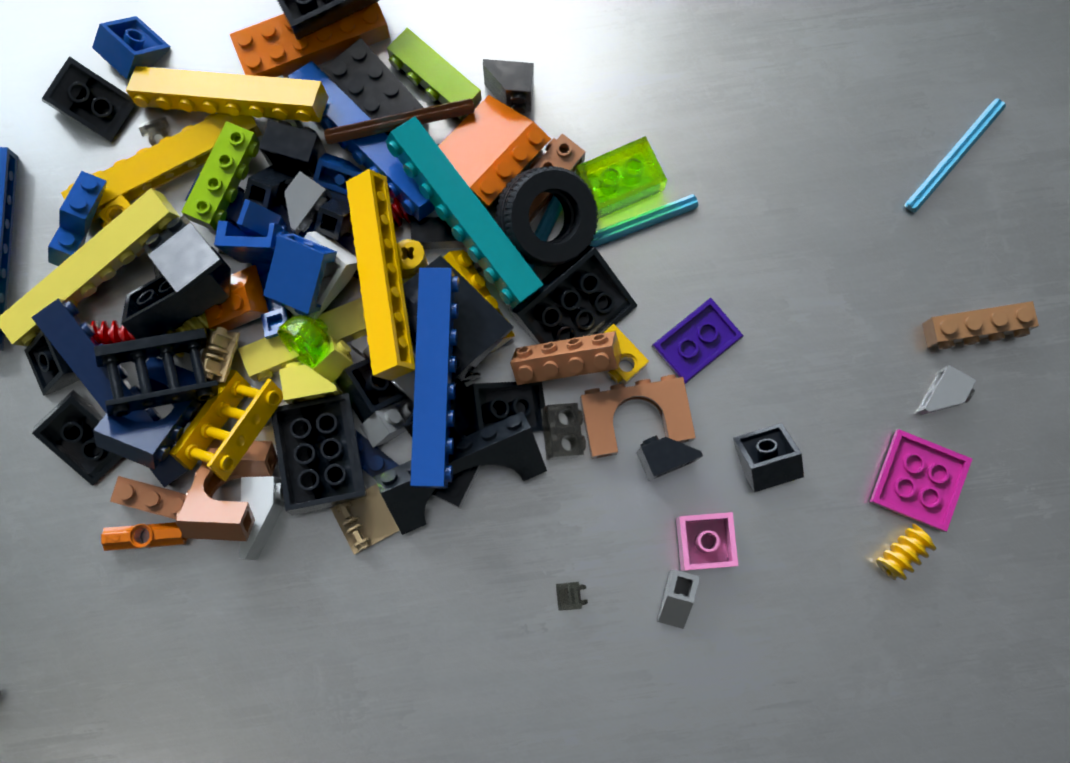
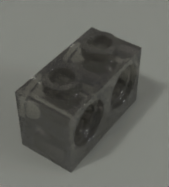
[541,403,586,460]

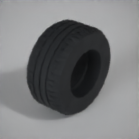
[495,166,598,266]

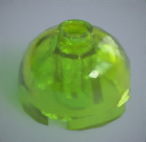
[277,315,330,368]

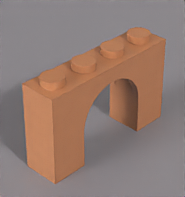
[580,374,696,459]
[176,439,278,541]

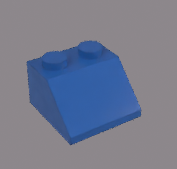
[92,16,171,79]

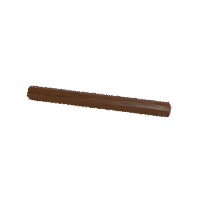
[324,98,475,145]

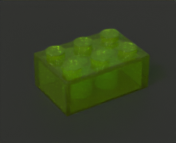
[575,136,667,219]

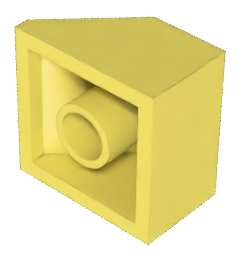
[279,362,343,404]

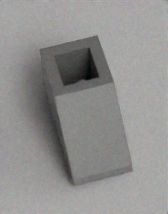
[284,171,328,235]
[360,398,414,448]
[657,569,700,629]

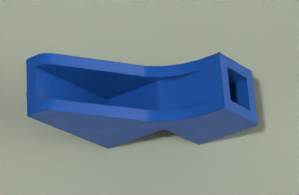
[48,171,107,266]

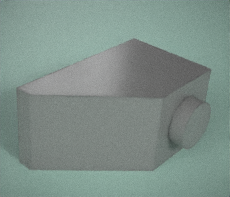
[916,365,976,415]

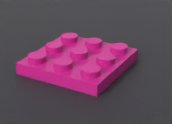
[870,429,972,532]

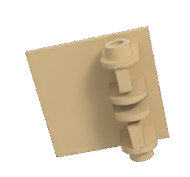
[201,327,240,383]
[330,484,400,555]

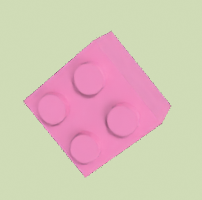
[676,512,738,571]

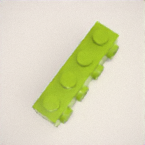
[387,27,482,121]
[181,121,260,231]

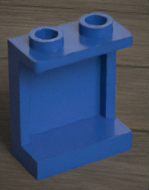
[214,221,290,264]
[263,233,337,316]

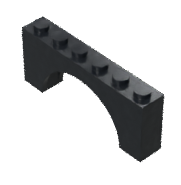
[375,411,547,535]

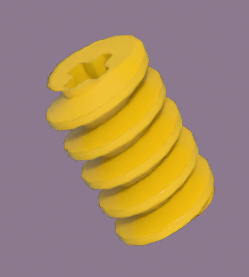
[397,239,428,279]
[876,523,936,580]

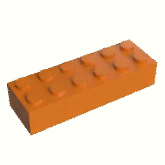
[229,2,390,78]

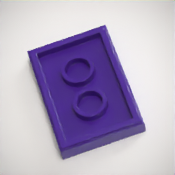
[652,297,744,384]

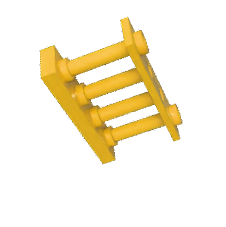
[169,370,283,482]

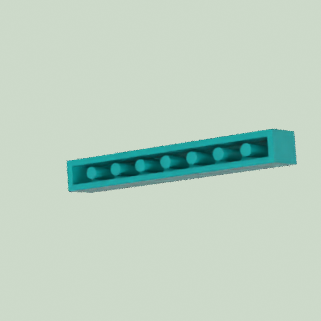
[386,116,543,309]

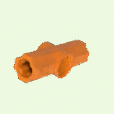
[101,522,188,551]

